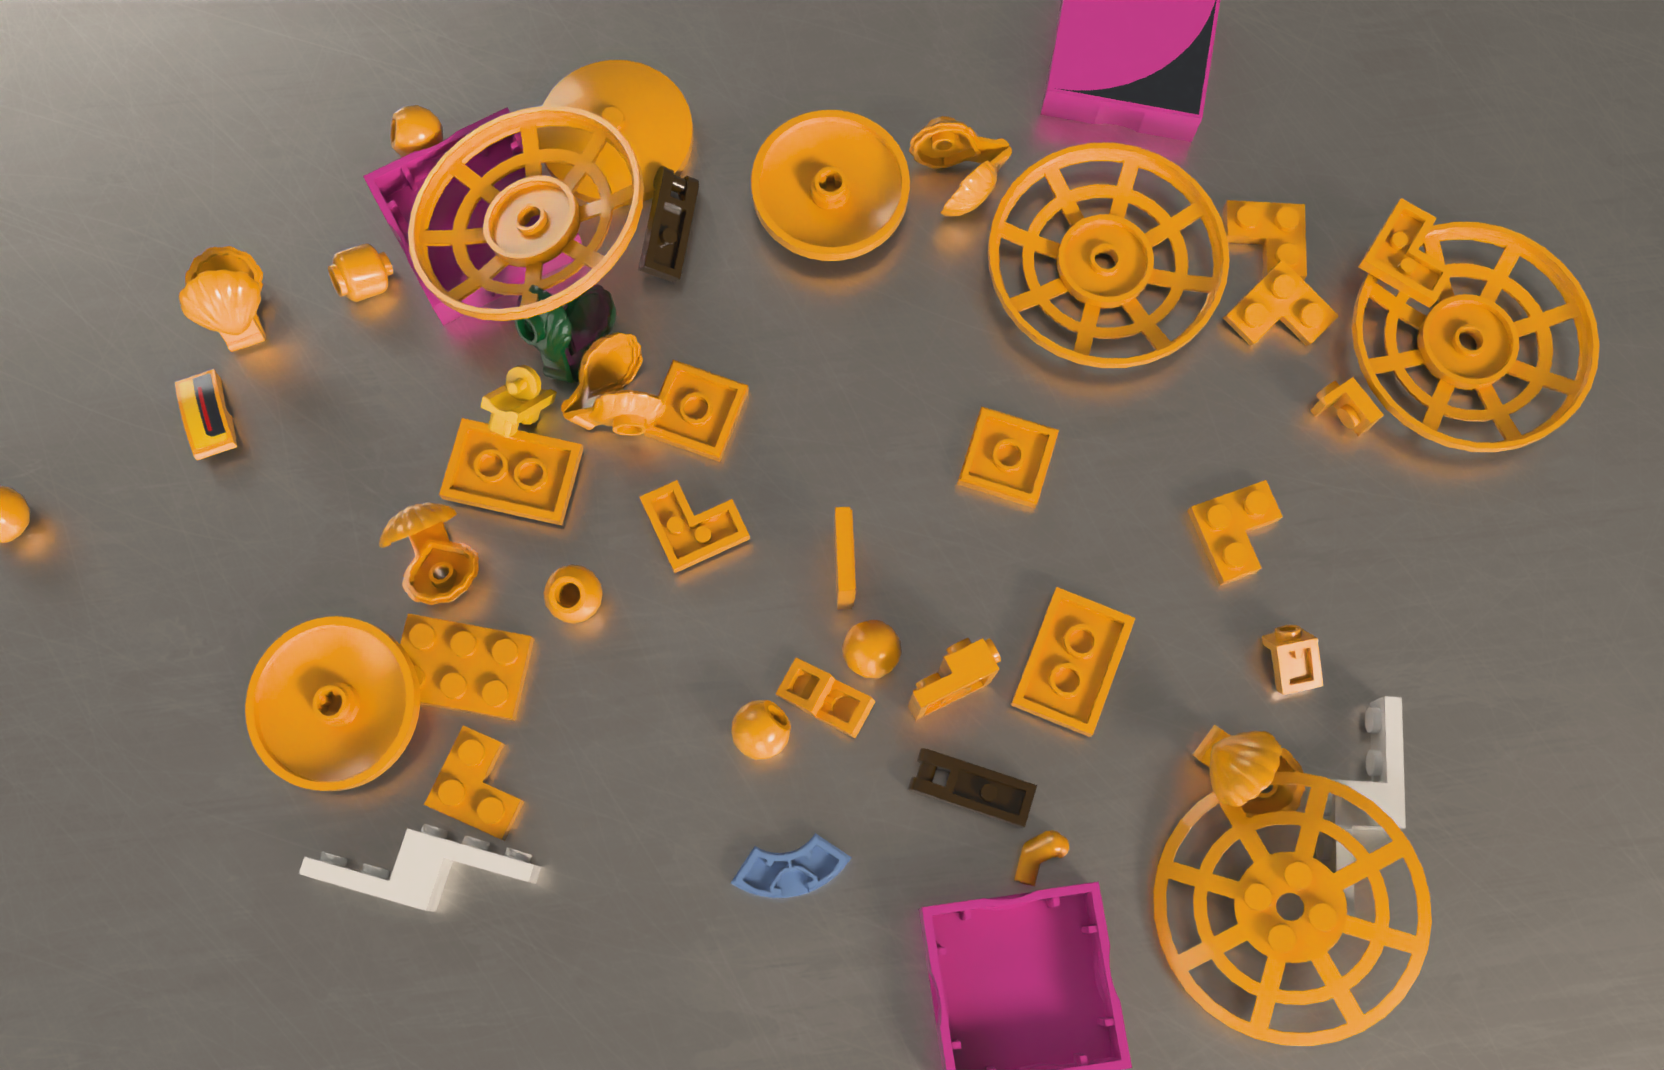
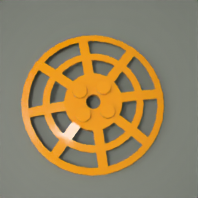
[408,105,644,321]
[988,143,1230,368]
[1352,222,1600,452]
[1153,772,1432,1046]

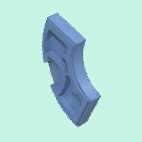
[731,833,852,898]

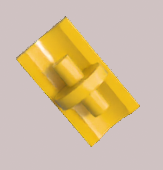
[480,365,557,438]

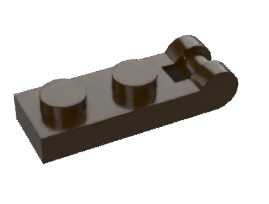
[638,166,699,283]
[908,748,1037,828]

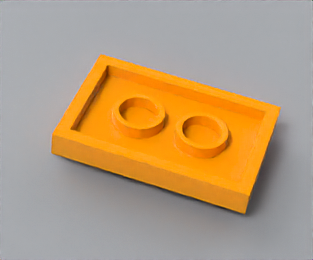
[439,418,583,526]
[1010,587,1136,737]
[400,613,534,721]

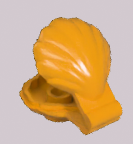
[909,116,1012,217]
[179,246,266,352]
[561,332,668,436]
[379,502,479,605]
[1192,725,1305,818]

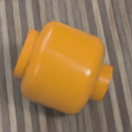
[328,244,393,302]

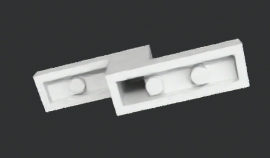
[1316,696,1406,915]
[298,824,541,912]

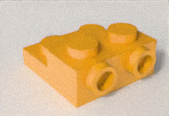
[908,638,1001,721]

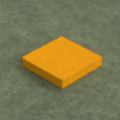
[644,360,749,462]
[957,406,1059,508]
[834,507,856,610]

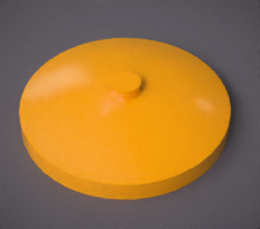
[537,60,693,207]
[751,110,910,261]
[245,616,420,791]

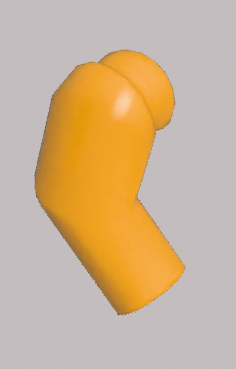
[1014,830,1069,887]

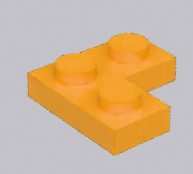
[1358,198,1454,308]
[1223,200,1307,280]
[1223,259,1339,346]
[639,480,750,574]
[1187,480,1283,585]
[424,725,524,841]

